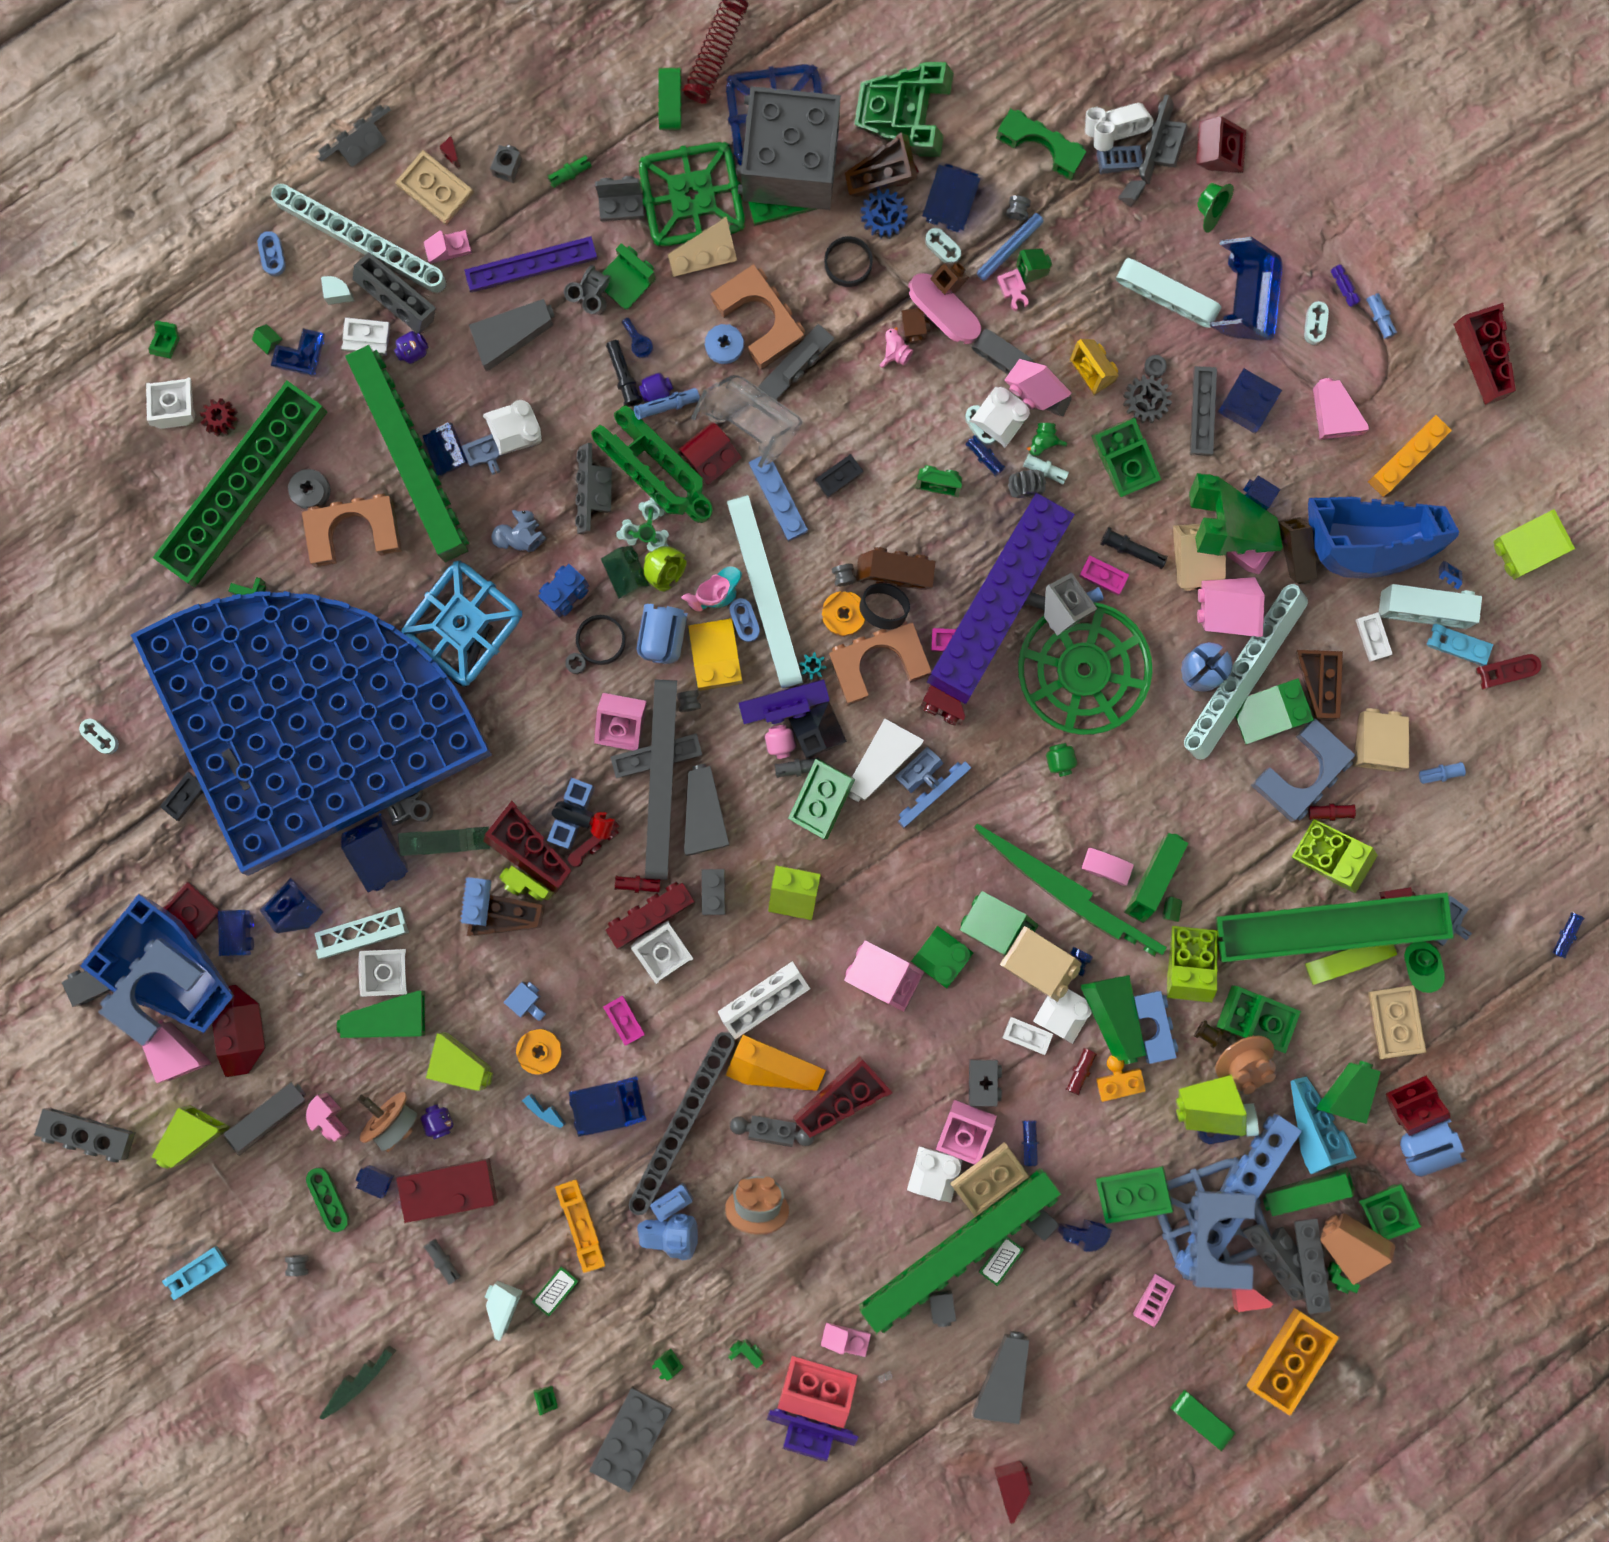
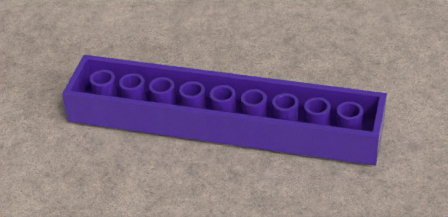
[927,493,1075,704]

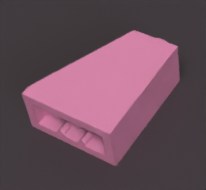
[1313,378,1369,440]

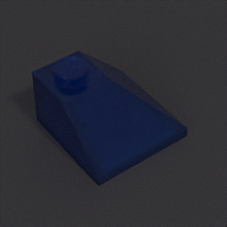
[260,878,324,934]

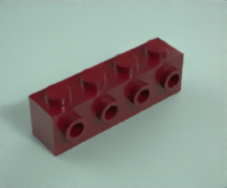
[605,881,696,949]

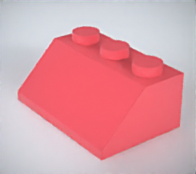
[777,1356,858,1428]

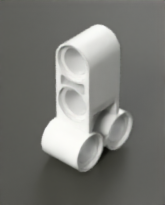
[1085,103,1154,151]

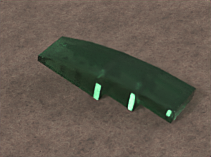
[319,1346,397,1420]

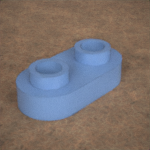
[257,231,286,276]
[730,598,760,642]

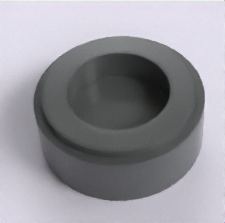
[1144,355,1167,378]

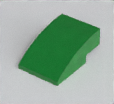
[1091,418,1161,497]
[1216,985,1301,1054]

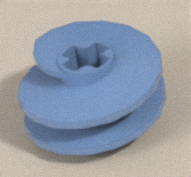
[705,324,744,364]

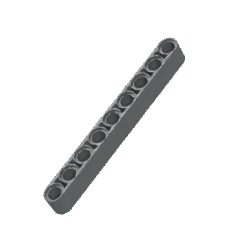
[645,679,677,880]
[629,1031,735,1215]

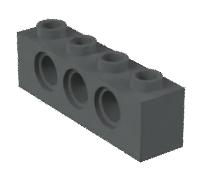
[352,252,436,334]
[34,1108,136,1163]

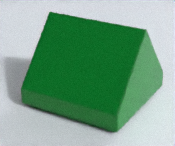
[251,324,283,355]
[533,1386,558,1415]

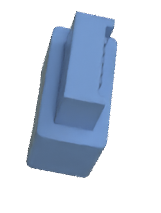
[650,1183,693,1222]

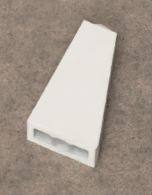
[848,719,924,802]

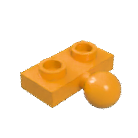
[1096,1055,1146,1102]

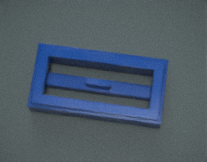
[1439,561,1463,589]

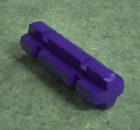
[1331,264,1360,307]

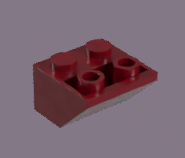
[921,685,965,726]

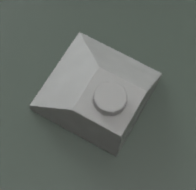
[1044,573,1097,635]

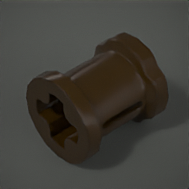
[1194,1019,1224,1049]

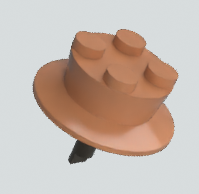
[1215,1035,1276,1095]

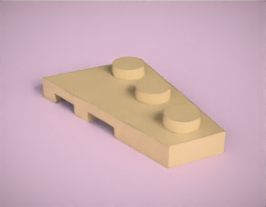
[668,217,737,277]

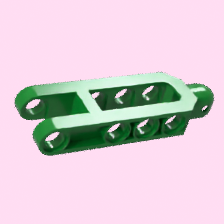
[591,406,713,523]

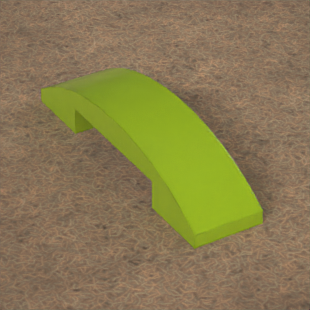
[1305,944,1398,985]

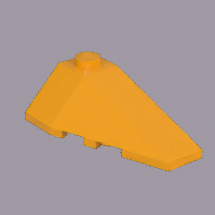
[725,1034,826,1091]

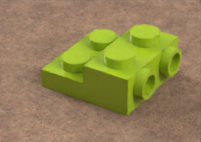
[499,866,554,901]

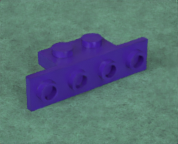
[738,679,830,724]
[767,1409,858,1462]

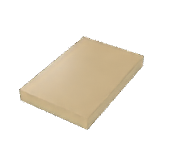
[395,150,474,225]
[1368,985,1426,1059]
[950,1142,1030,1217]

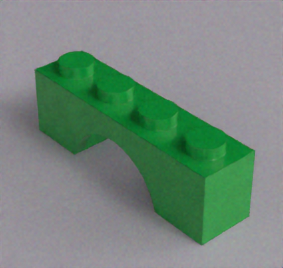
[996,108,1087,180]

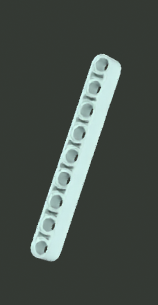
[271,184,446,293]
[727,495,803,689]
[1184,584,1308,760]

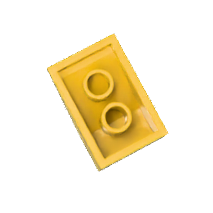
[1070,339,1119,395]
[688,618,743,691]

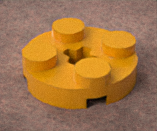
[822,591,865,637]
[516,1029,562,1075]

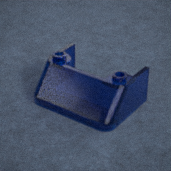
[1210,236,1283,341]

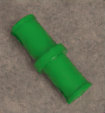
[547,155,592,188]

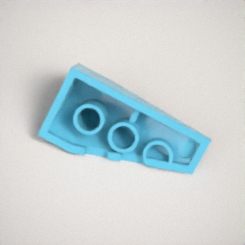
[1290,1077,1356,1174]

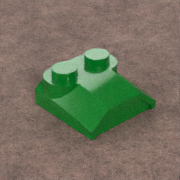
[915,465,962,497]
[910,926,974,989]
[1359,1183,1421,1240]

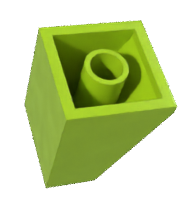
[1493,509,1575,580]
[768,865,821,920]
[426,1032,493,1091]
[1176,1075,1247,1136]
[152,1105,230,1169]

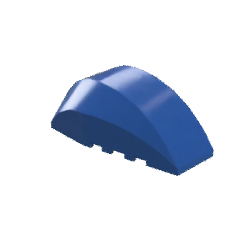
[1308,497,1459,579]
[80,894,234,1033]

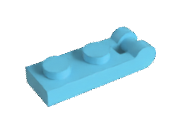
[1427,624,1493,666]
[162,1246,228,1300]

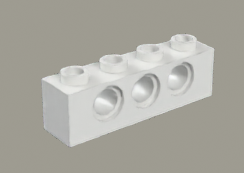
[718,961,810,1039]

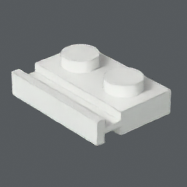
[341,318,390,356]

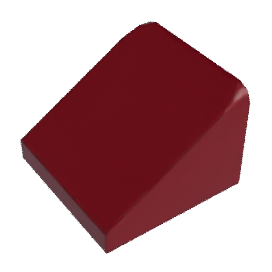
[440,136,461,169]

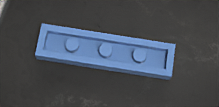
[748,453,808,542]
[898,761,971,829]

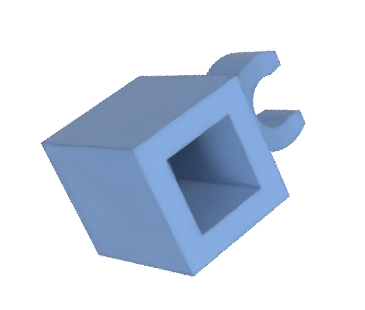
[503,981,546,1021]

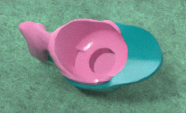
[681,567,742,612]

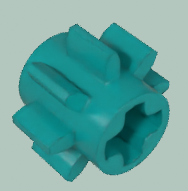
[799,652,827,681]

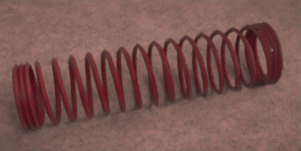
[683,0,749,104]

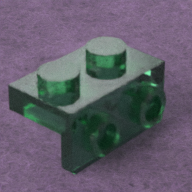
[601,546,649,599]

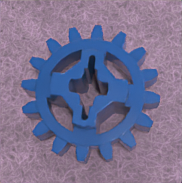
[861,189,908,238]

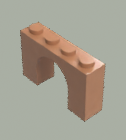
[710,264,805,370]
[302,494,402,567]
[829,621,931,706]

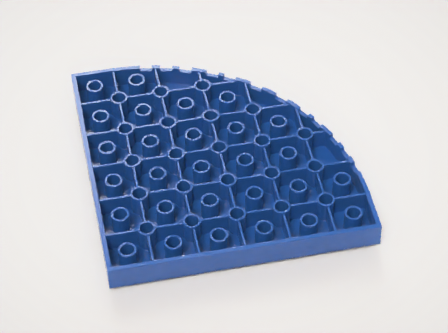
[131,591,492,876]

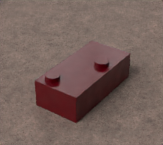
[396,1158,498,1223]

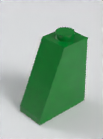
[1317,1061,1381,1124]

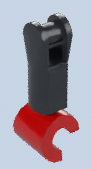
[552,801,615,839]

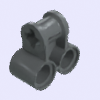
[564,265,611,315]
[385,790,433,826]

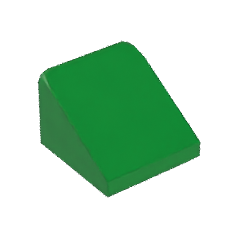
[1162,897,1182,922]

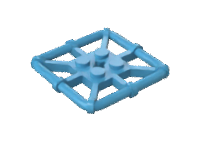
[402,560,522,686]

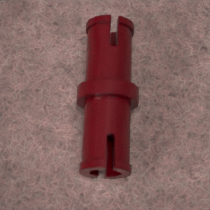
[1308,803,1356,821]
[614,875,660,893]
[1066,1048,1097,1095]

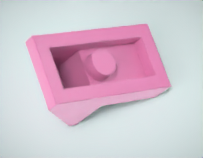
[424,230,472,264]
[821,1323,871,1357]

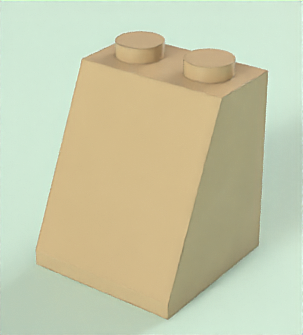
[1173,524,1226,591]
[1353,708,1409,772]
[1000,926,1081,1002]

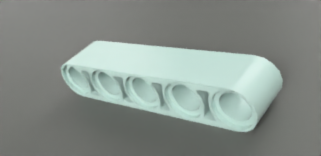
[1116,258,1222,328]

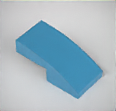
[522,1094,566,1128]

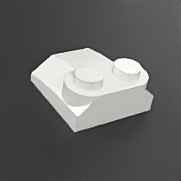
[146,378,196,429]
[970,387,1030,448]
[483,400,542,455]
[630,921,693,984]
[358,949,407,997]
[1033,989,1092,1044]
[907,1146,963,1203]

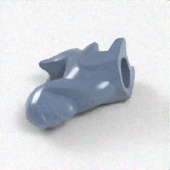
[491,510,546,552]

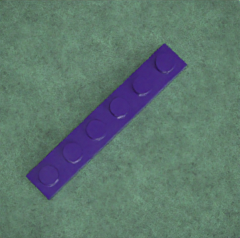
[464,236,597,293]

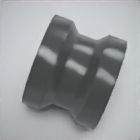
[1006,196,1031,221]
[832,564,857,587]
[677,690,701,712]
[285,1255,308,1276]

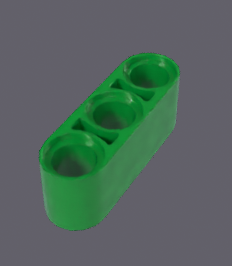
[658,68,682,130]
[1170,1389,1236,1451]

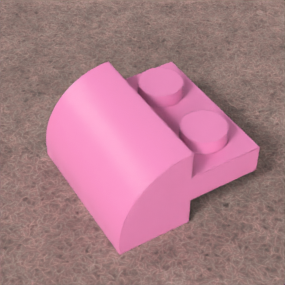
[306,1093,350,1142]

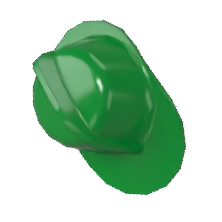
[1198,183,1234,233]
[1404,941,1445,993]

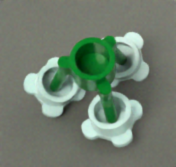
[616,498,669,551]

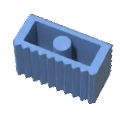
[460,878,492,926]

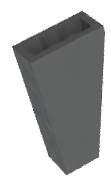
[469,299,555,371]
[684,764,730,856]
[224,1082,306,1156]
[972,1331,1029,1424]

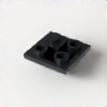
[789,701,847,759]

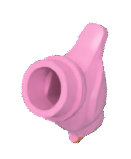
[880,327,913,368]

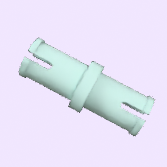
[1023,454,1069,485]

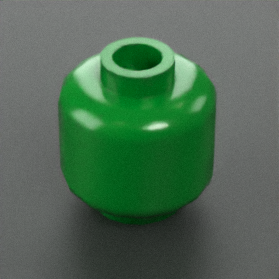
[1046,743,1078,777]

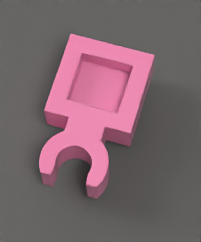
[997,269,1028,312]

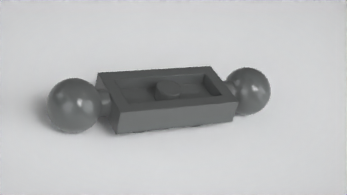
[730,1115,815,1147]

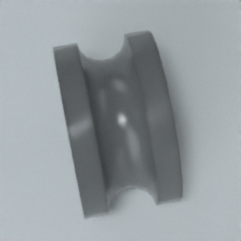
[565,653,586,674]

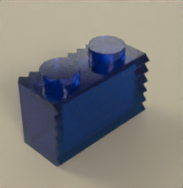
[218,910,254,956]

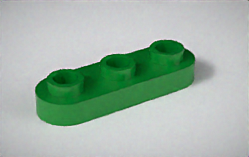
[306,1167,349,1232]

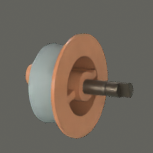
[357,1092,417,1152]
[725,1176,789,1235]

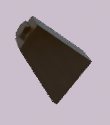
[1278,517,1318,584]

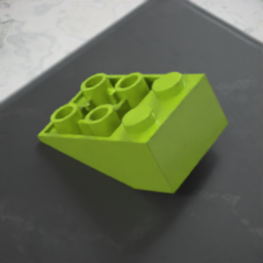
[1292,819,1378,894]
[1167,926,1217,1003]

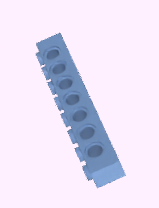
[1175,1114,1302,1277]

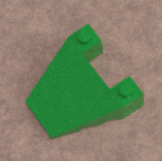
[854,62,954,157]
[1189,473,1283,556]

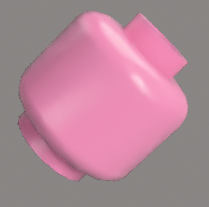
[765,725,796,759]

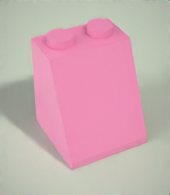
[1197,577,1264,637]
[844,941,924,1012]
[142,1020,211,1083]

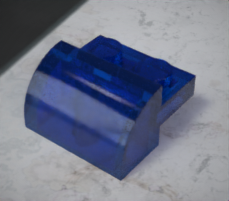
[1058,1219,1112,1252]

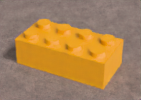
[1246,1308,1339,1416]

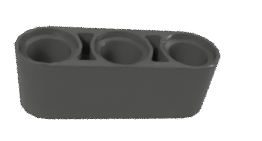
[972,329,1036,375]

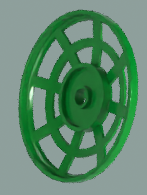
[1018,602,1153,735]

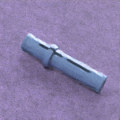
[634,388,700,420]

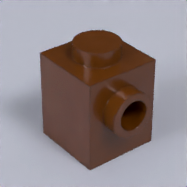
[930,261,970,295]
[901,308,930,344]

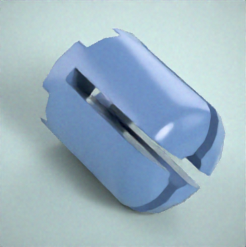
[636,604,688,664]
[1181,642,1233,692]
[1400,1119,1467,1176]

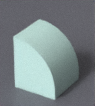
[321,276,354,305]

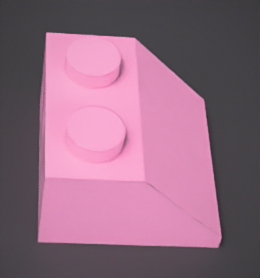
[1004,359,1071,410]
[594,693,646,751]
[936,1100,997,1165]

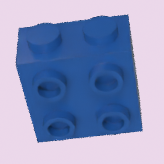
[538,564,589,618]

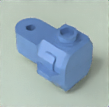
[637,1213,698,1260]

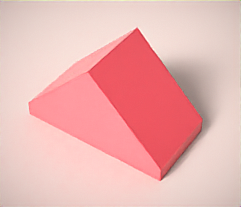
[1232,1288,1273,1312]

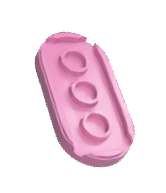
[908,273,981,344]

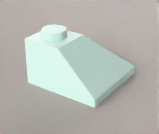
[485,1281,522,1341]

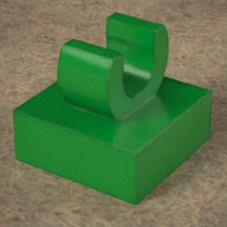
[652,1348,684,1381]

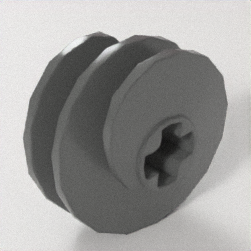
[288,469,331,509]

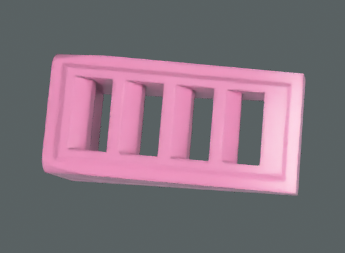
[1133,1274,1175,1327]

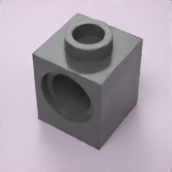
[490,145,522,183]
[929,1290,956,1327]

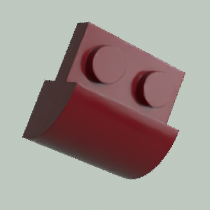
[678,422,742,485]
[1385,1075,1451,1136]

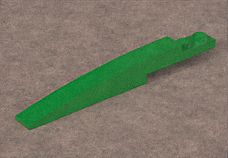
[973,824,1167,957]

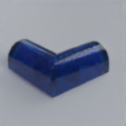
[271,329,325,377]

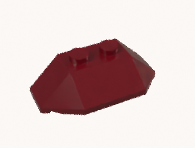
[212,985,266,1078]

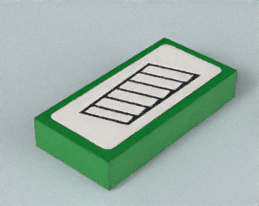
[978,1236,1024,1286]
[532,1266,579,1317]

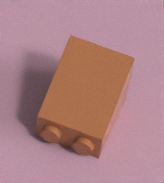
[1320,1213,1396,1285]

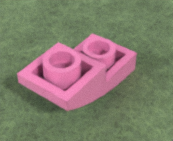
[1082,848,1134,886]

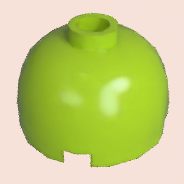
[644,546,687,592]

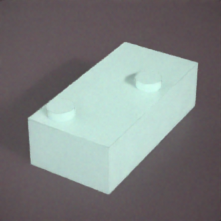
[1379,584,1482,629]

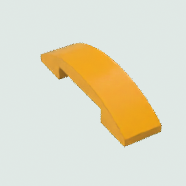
[555,1179,605,1273]

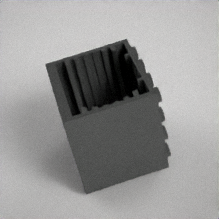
[736,86,841,210]

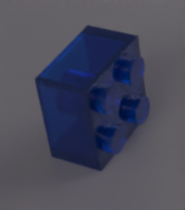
[1217,368,1282,434]

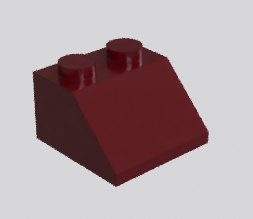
[1196,116,1246,173]
[994,1460,1033,1524]

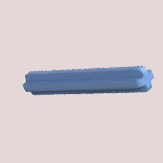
[977,213,1043,281]

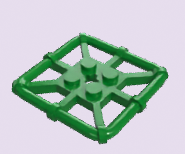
[638,142,745,247]

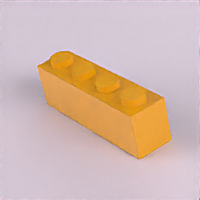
[1368,415,1452,497]

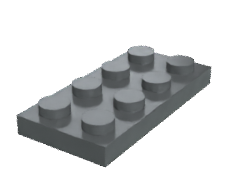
[589,1387,672,1493]

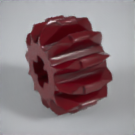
[200,398,239,436]

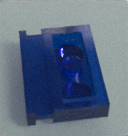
[422,422,468,477]

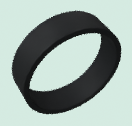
[824,236,873,287]
[859,583,910,630]
[576,615,626,665]

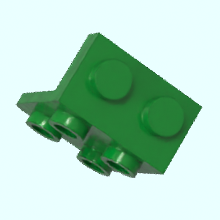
[596,243,656,310]

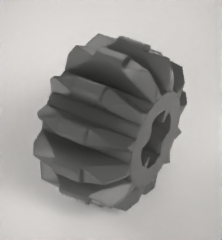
[1008,469,1046,498]

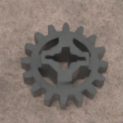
[1123,375,1172,423]

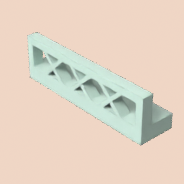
[314,907,409,959]

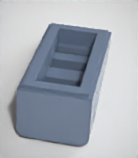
[1096,146,1143,174]

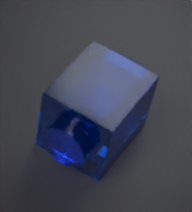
[1243,475,1281,510]
[356,1165,394,1199]

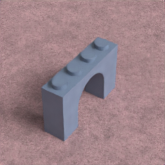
[1251,718,1355,822]
[99,938,205,1046]
[1189,1191,1255,1290]

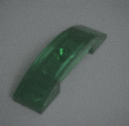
[398,826,490,856]

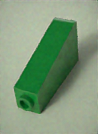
[1124,833,1189,923]
[1081,975,1146,1064]
[336,991,425,1038]
[1263,1167,1355,1216]

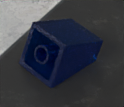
[922,162,983,232]
[341,814,408,893]
[569,1076,646,1137]

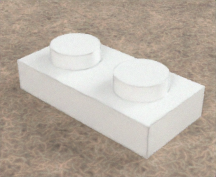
[1356,612,1393,662]
[1002,1017,1053,1055]

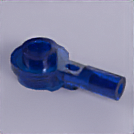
[622,318,653,358]

